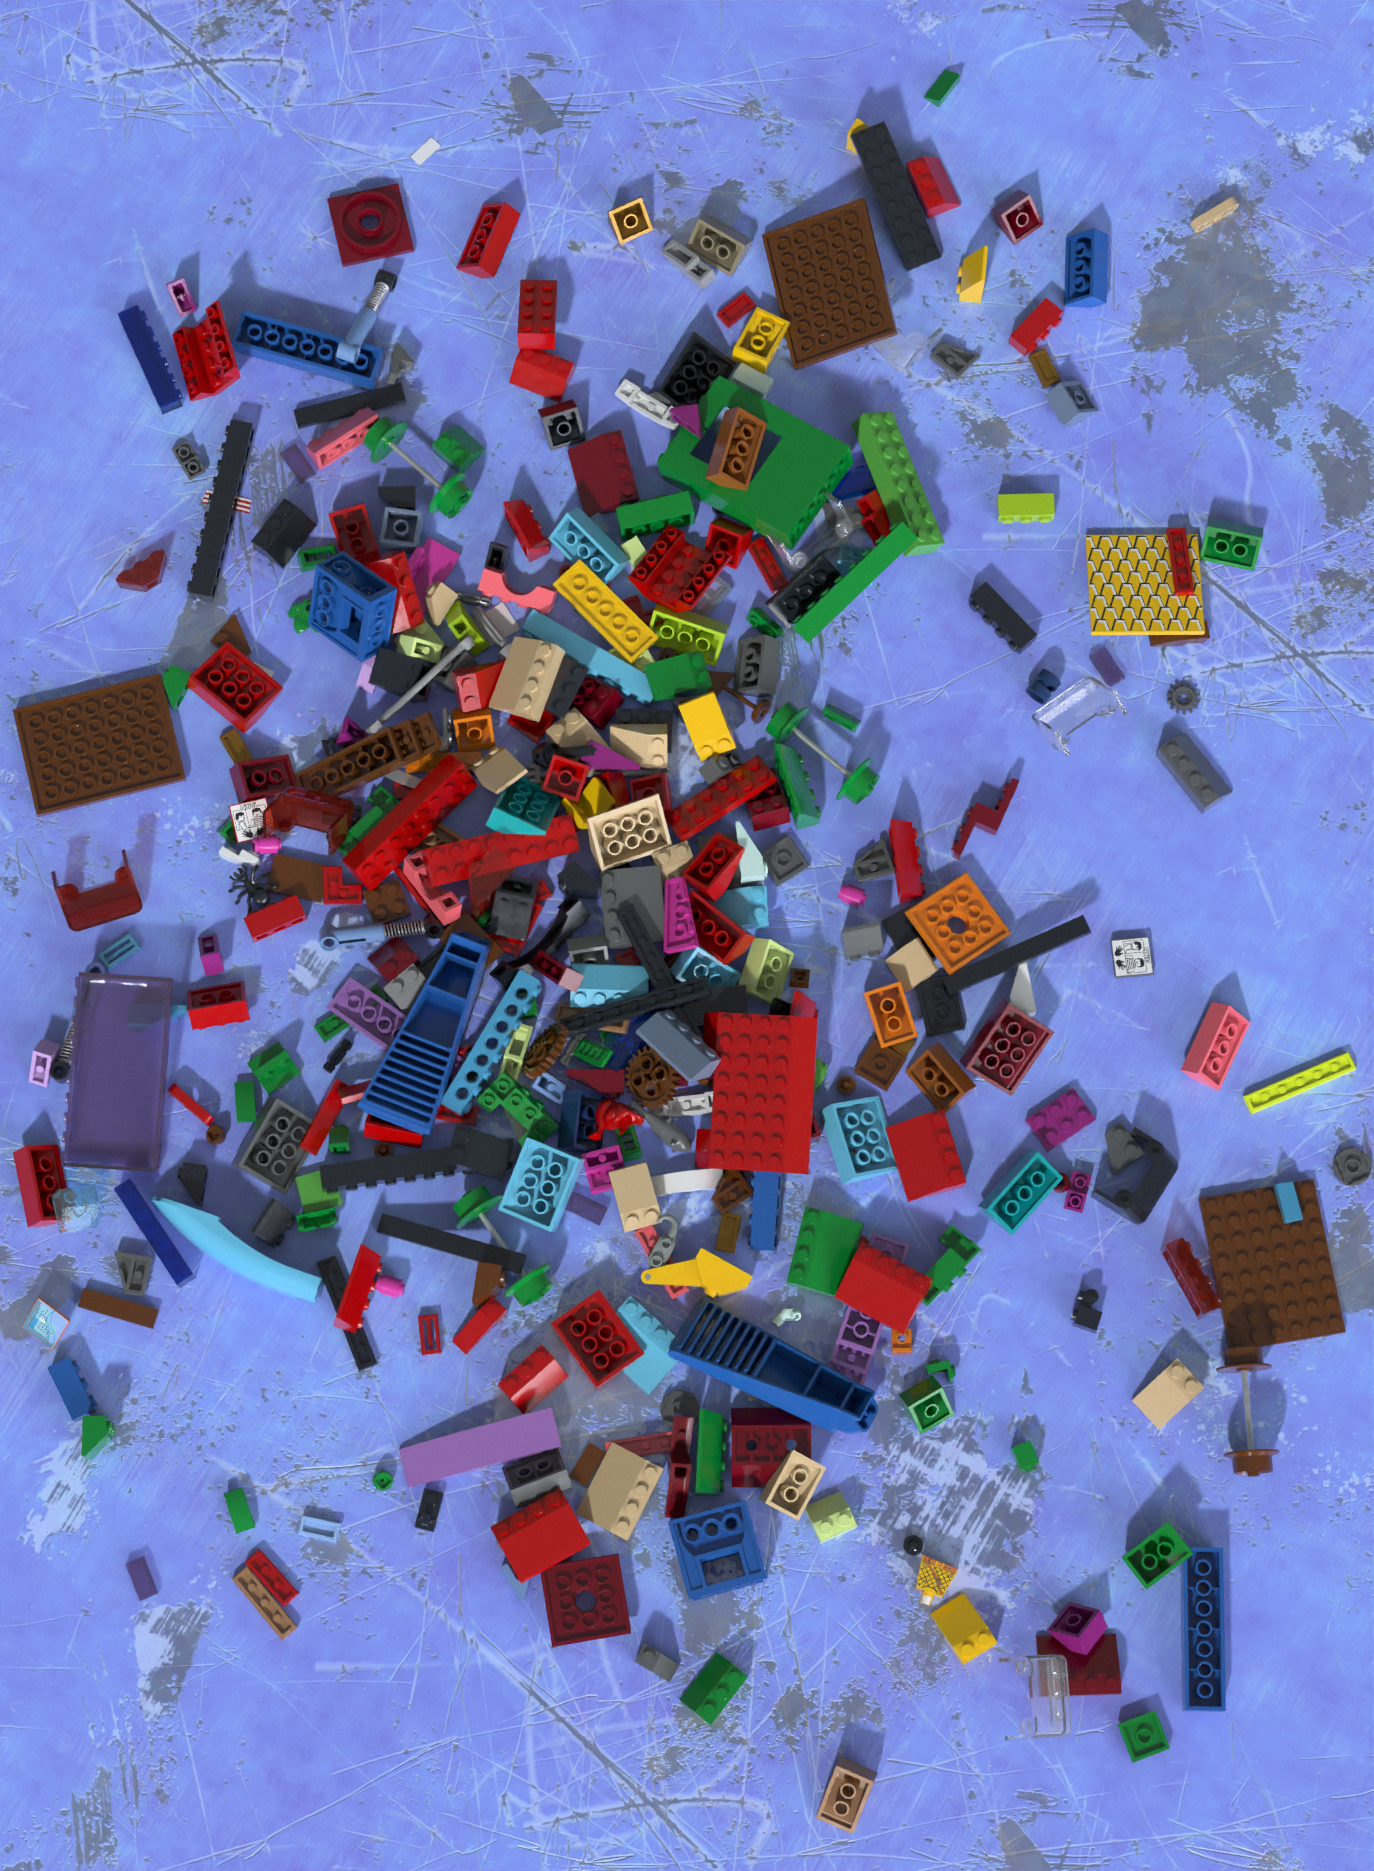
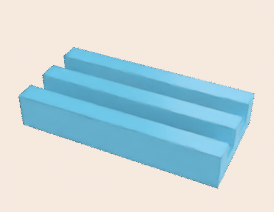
[98,933,141,971]

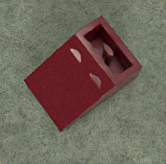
[569,675,624,730]
[745,767,791,832]

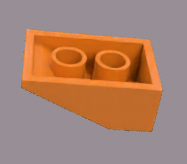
[862,981,918,1048]

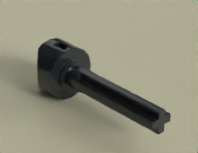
[532,742,597,768]

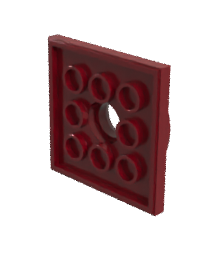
[327,183,414,267]
[540,1553,632,1647]

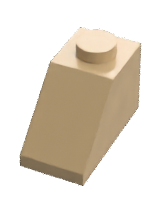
[424,582,458,626]

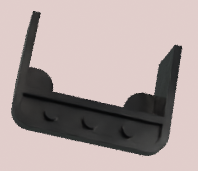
[1091,1127,1178,1225]

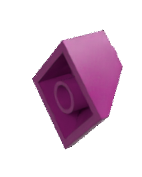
[1047,1602,1108,1655]

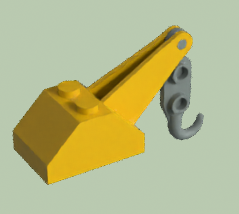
[641,1214,753,1298]

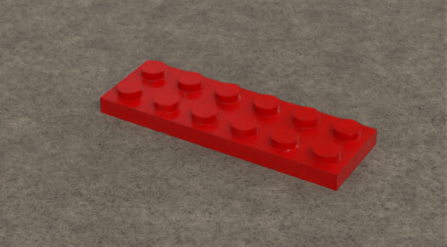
[664,755,778,842]

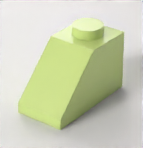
[396,635,443,663]

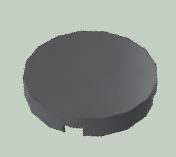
[1332,1147,1372,1187]
[660,1390,699,1428]

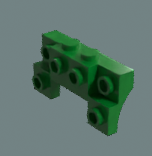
[325,785,400,856]
[476,1070,560,1146]
[911,1225,981,1307]

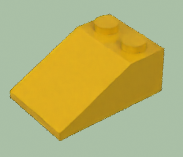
[956,246,988,303]
[731,307,790,374]
[678,691,736,761]
[930,1593,997,1666]

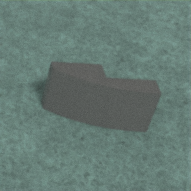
[171,440,206,481]

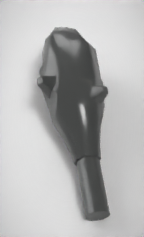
[628,1100,692,1153]

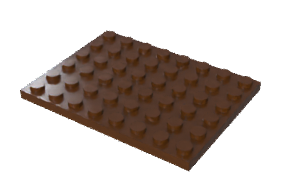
[762,198,898,370]
[13,673,186,817]
[1198,1179,1346,1349]

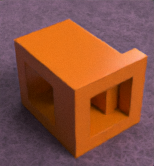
[891,1329,912,1355]

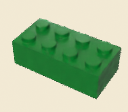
[616,490,694,541]

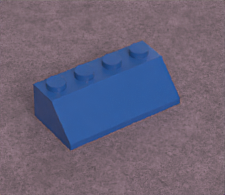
[1064,228,1108,308]

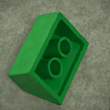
[1199,517,1263,571]
[679,1652,748,1726]

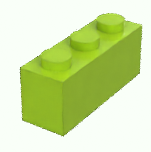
[996,493,1055,524]

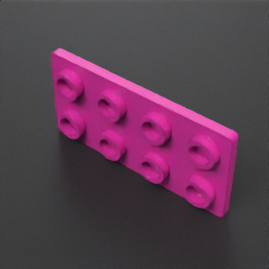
[408,538,460,615]

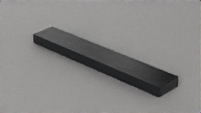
[293,383,406,429]
[317,1255,378,1372]

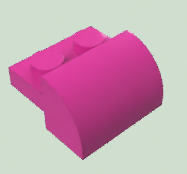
[581,1145,625,1195]

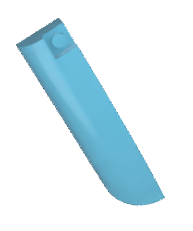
[150,1196,325,1303]

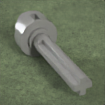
[471,606,512,660]

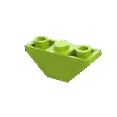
[445,600,490,657]

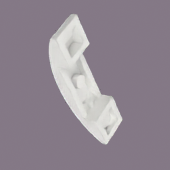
[615,379,680,430]
[647,1091,713,1118]
[651,1169,723,1197]

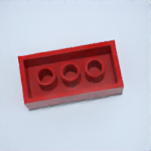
[517,280,558,350]

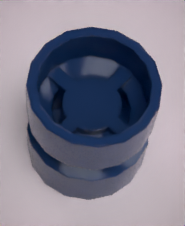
[1026,669,1061,705]

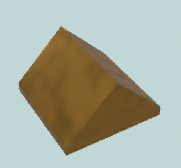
[607,196,653,245]

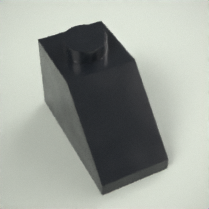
[378,486,416,511]
[178,1162,208,1207]

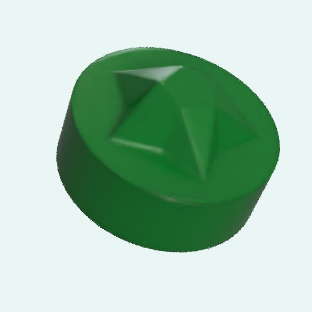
[477,910,492,928]
[372,1470,393,1491]

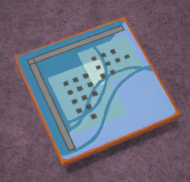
[22,1297,70,1350]

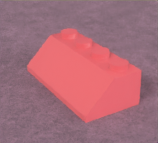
[306,407,379,470]
[1181,1002,1250,1091]

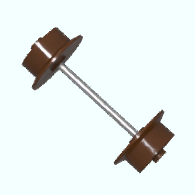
[1216,1345,1280,1477]

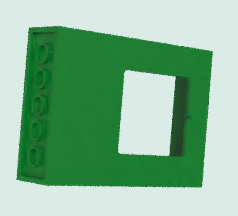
[657,375,853,551]

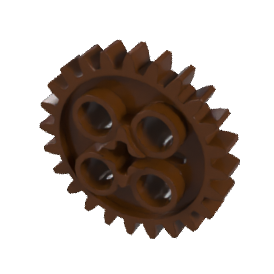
[522,1022,569,1080]
[624,1046,682,1109]

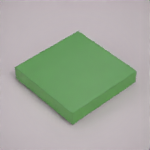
[295,1170,343,1213]

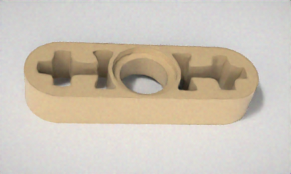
[1190,197,1239,233]

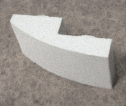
[218,846,261,867]

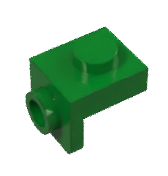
[925,1359,956,1382]

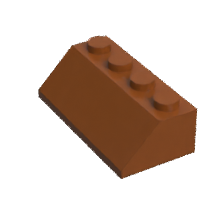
[705,407,767,491]

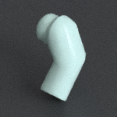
[772,1308,801,1328]

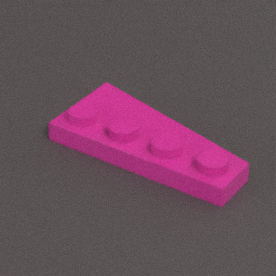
[663,876,699,954]

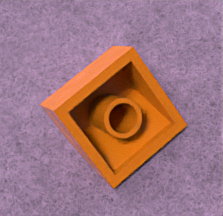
[452,706,496,752]

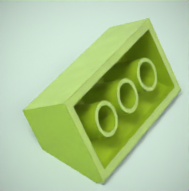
[649,603,730,666]

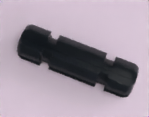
[323,1039,353,1073]

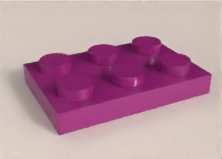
[1025,1088,1096,1153]

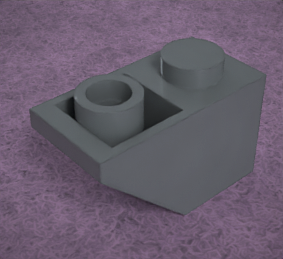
[698,750,743,785]

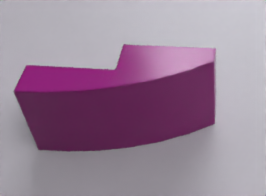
[1063,1170,1092,1213]

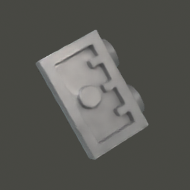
[433,708,453,753]

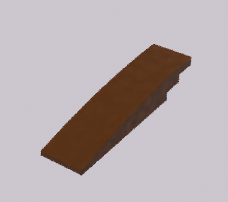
[294,712,443,809]

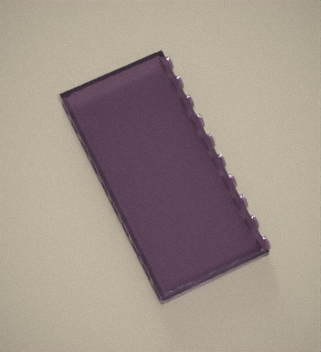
[61,972,174,1172]

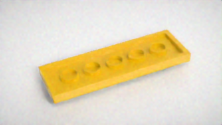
[553,559,658,664]

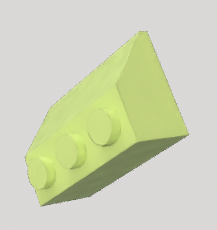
[738,938,795,1005]

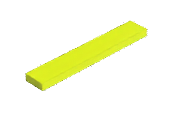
[1242,1052,1356,1115]

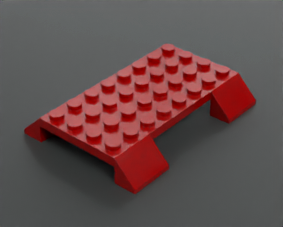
[694,1012,818,1175]

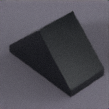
[484,541,510,571]

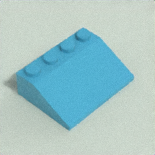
[820,1096,898,1185]
[498,1137,585,1232]
[616,1296,680,1395]

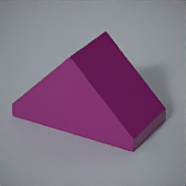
[166,277,197,318]
[669,404,703,438]
[336,716,368,747]

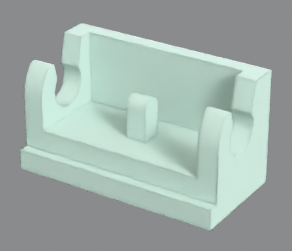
[731,362,774,399]

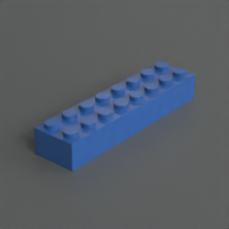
[231,310,385,390]
[1180,1547,1226,1712]

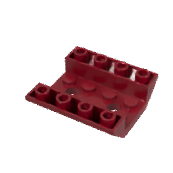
[731,1408,811,1488]

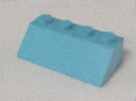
[548,507,630,585]
[570,963,649,1008]

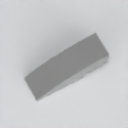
[661,239,716,290]

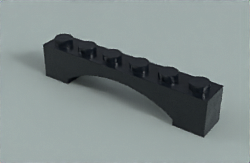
[489,894,591,992]

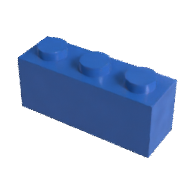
[47,1357,97,1423]

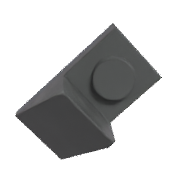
[387,343,414,385]

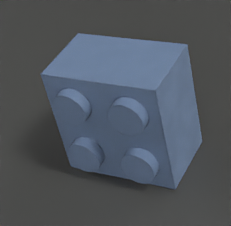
[379,507,424,554]

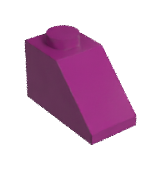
[198,933,224,976]

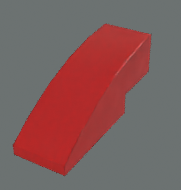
[856,489,891,546]

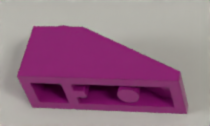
[578,739,641,771]

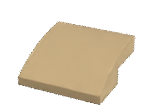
[885,938,939,993]

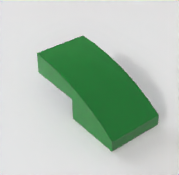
[234,1081,257,1123]
[223,1487,255,1534]

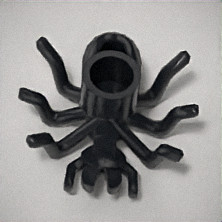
[228,864,279,913]

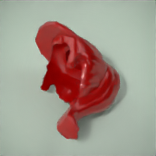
[588,1098,644,1140]

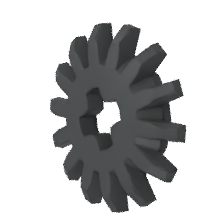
[1167,682,1200,715]

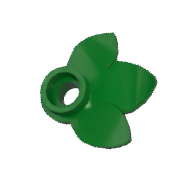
[288,599,319,633]

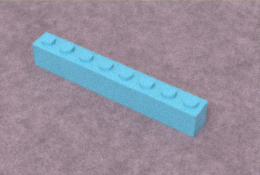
[521,609,654,707]

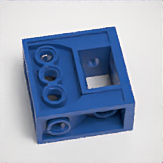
[308,551,397,663]
[668,1500,767,1602]

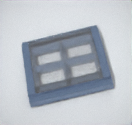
[689,576,733,617]

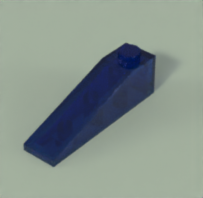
[606,1009,666,1072]

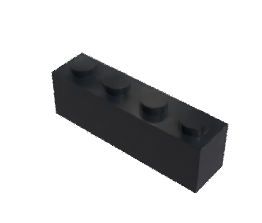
[968,582,1038,655]

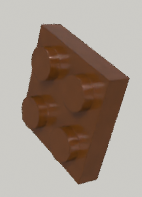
[362,879,411,925]
[854,1039,907,1092]

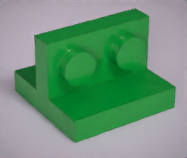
[247,1042,301,1095]

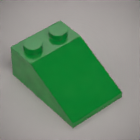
[643,651,713,701]
[1121,1521,1194,1590]

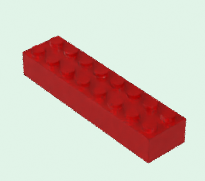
[342,753,478,892]
[421,814,580,887]

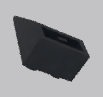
[368,647,435,703]
[488,873,539,941]

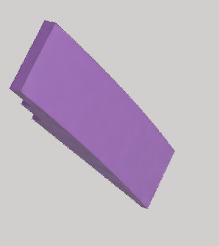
[327,977,470,1094]
[828,1232,910,1385]
[399,1407,562,1488]

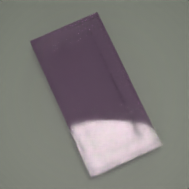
[280,444,316,484]
[1089,647,1125,688]
[565,1191,608,1226]
[125,1556,159,1602]

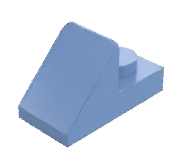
[531,1073,570,1105]
[500,1563,531,1603]

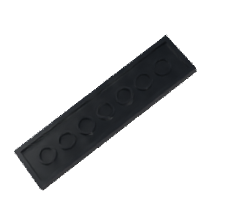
[850,121,941,272]

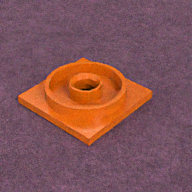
[905,872,1011,975]

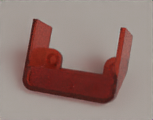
[262,786,354,855]
[468,846,517,921]
[51,849,143,931]

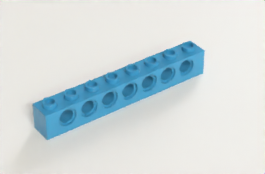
[441,970,542,1116]

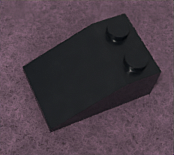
[446,1124,513,1181]

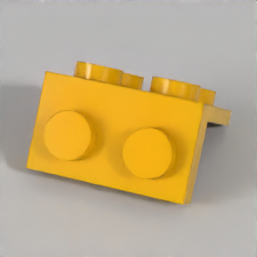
[561,777,615,829]

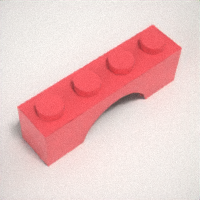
[478,566,558,615]
[403,851,462,926]

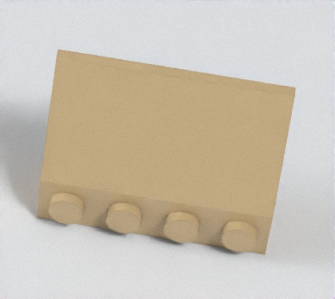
[488,636,565,722]
[587,793,672,871]
[576,1442,665,1541]

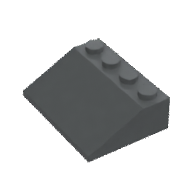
[599,865,665,950]
[231,1097,312,1194]

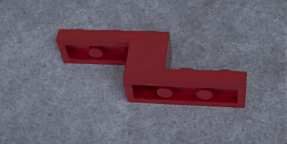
[951,778,1019,860]
[664,1413,694,1518]

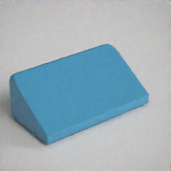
[1273,1181,1303,1224]

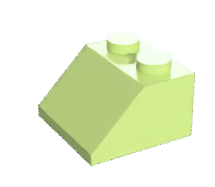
[805,1491,857,1544]

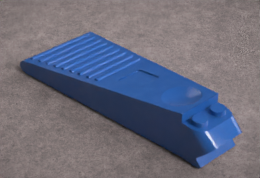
[358,931,491,1136]
[668,1297,878,1434]

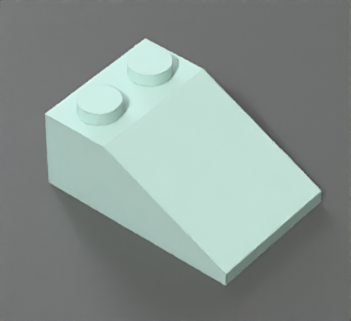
[735,822,768,887]

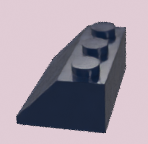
[557,1089,607,1153]

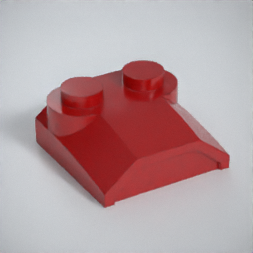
[628,772,672,814]

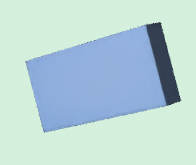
[298,1514,341,1543]

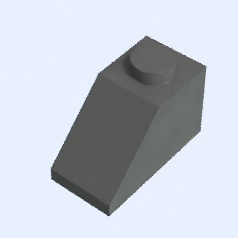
[634,1643,679,1683]

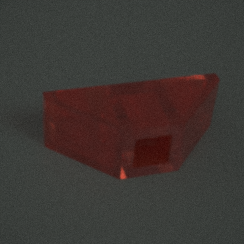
[115,549,167,593]

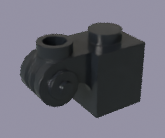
[1071,1289,1103,1333]

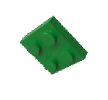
[1117,1710,1170,1763]

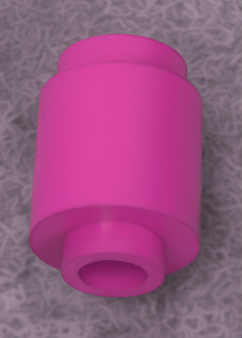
[252,834,281,854]
[838,884,867,908]
[375,1274,406,1298]

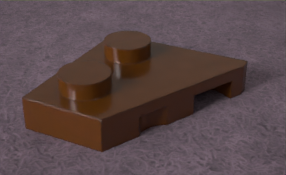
[210,614,251,657]
[710,1169,754,1216]

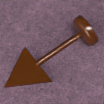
[708,671,771,724]

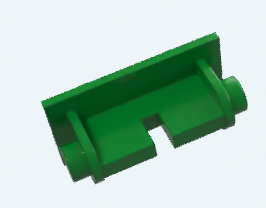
[746,607,784,639]
[296,1206,338,1233]

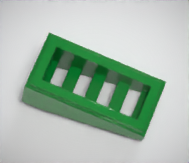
[297,544,337,572]
[573,1039,613,1068]
[615,1124,642,1162]

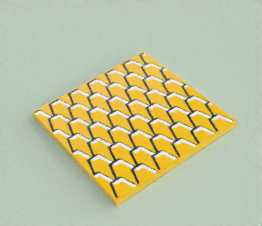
[1085,534,1205,635]

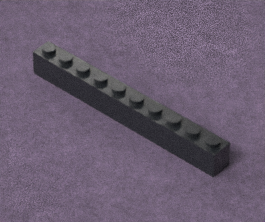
[187,419,255,603]
[319,1138,516,1194]

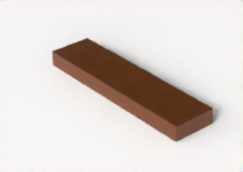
[78,1288,159,1329]

